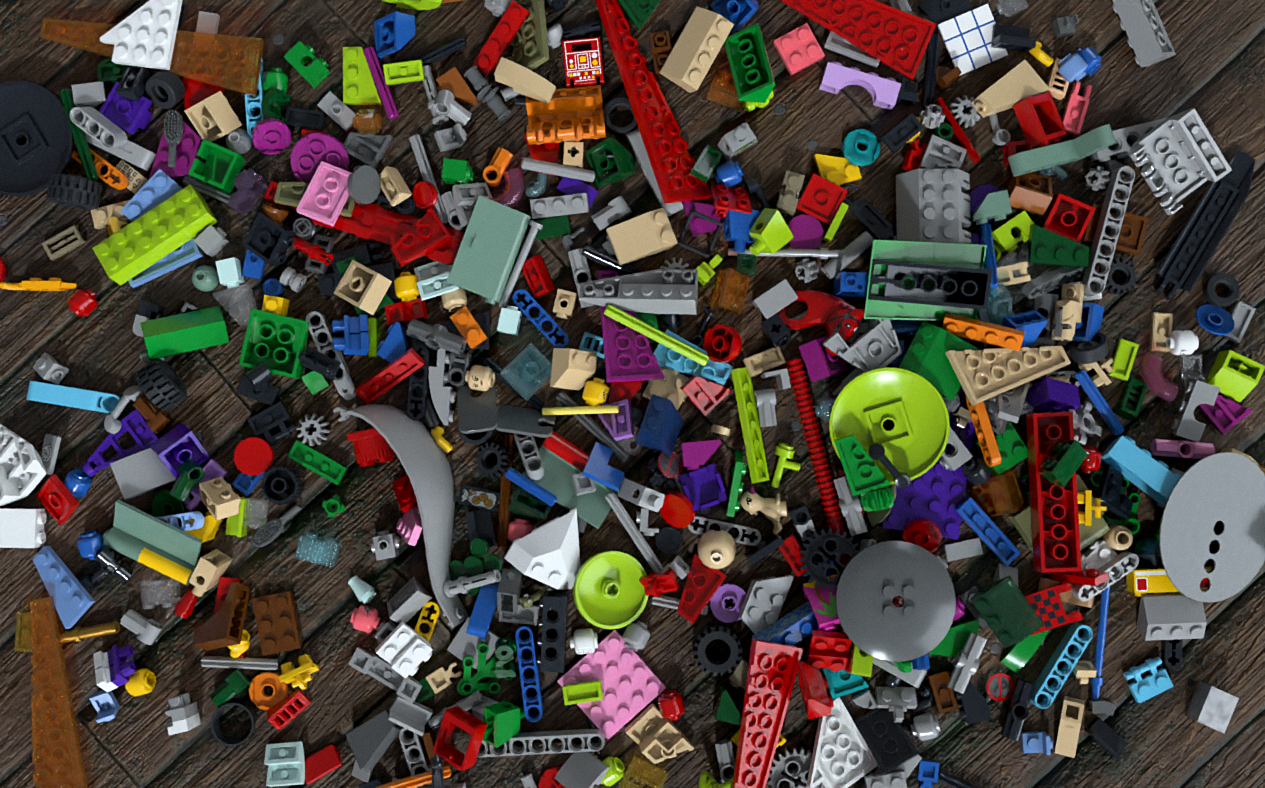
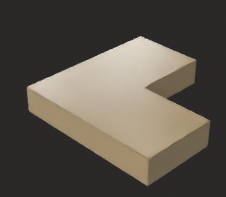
[1149,312,1173,352]

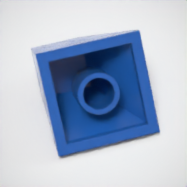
[710,0,759,34]
[374,11,416,59]
[1064,303,1104,342]

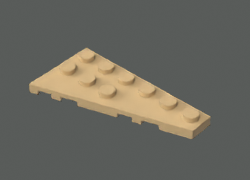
[945,346,1071,406]

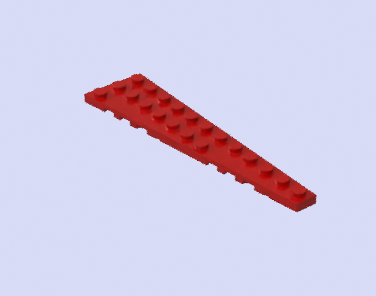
[779,0,936,80]

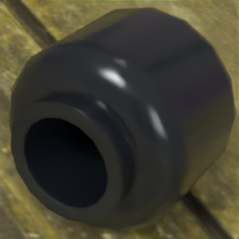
[962,456,992,485]

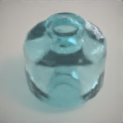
[815,395,837,422]

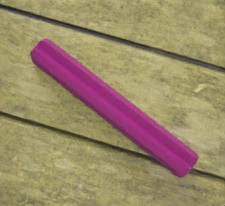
[363,47,399,119]

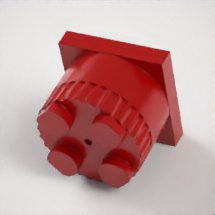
[347,428,396,467]

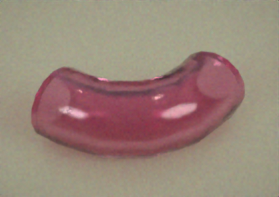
[492,167,525,209]
[1141,354,1178,402]

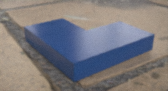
[582,442,625,491]

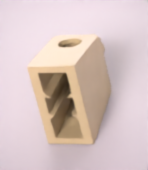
[189,549,232,597]

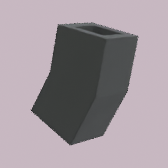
[1088,698,1116,716]

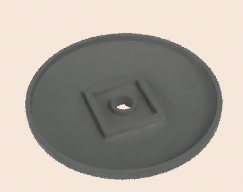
[835,541,956,662]

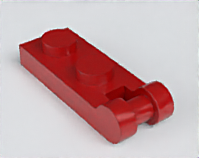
[1050,567,1109,586]

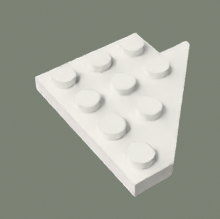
[100,0,183,71]

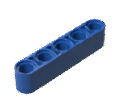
[515,624,544,722]

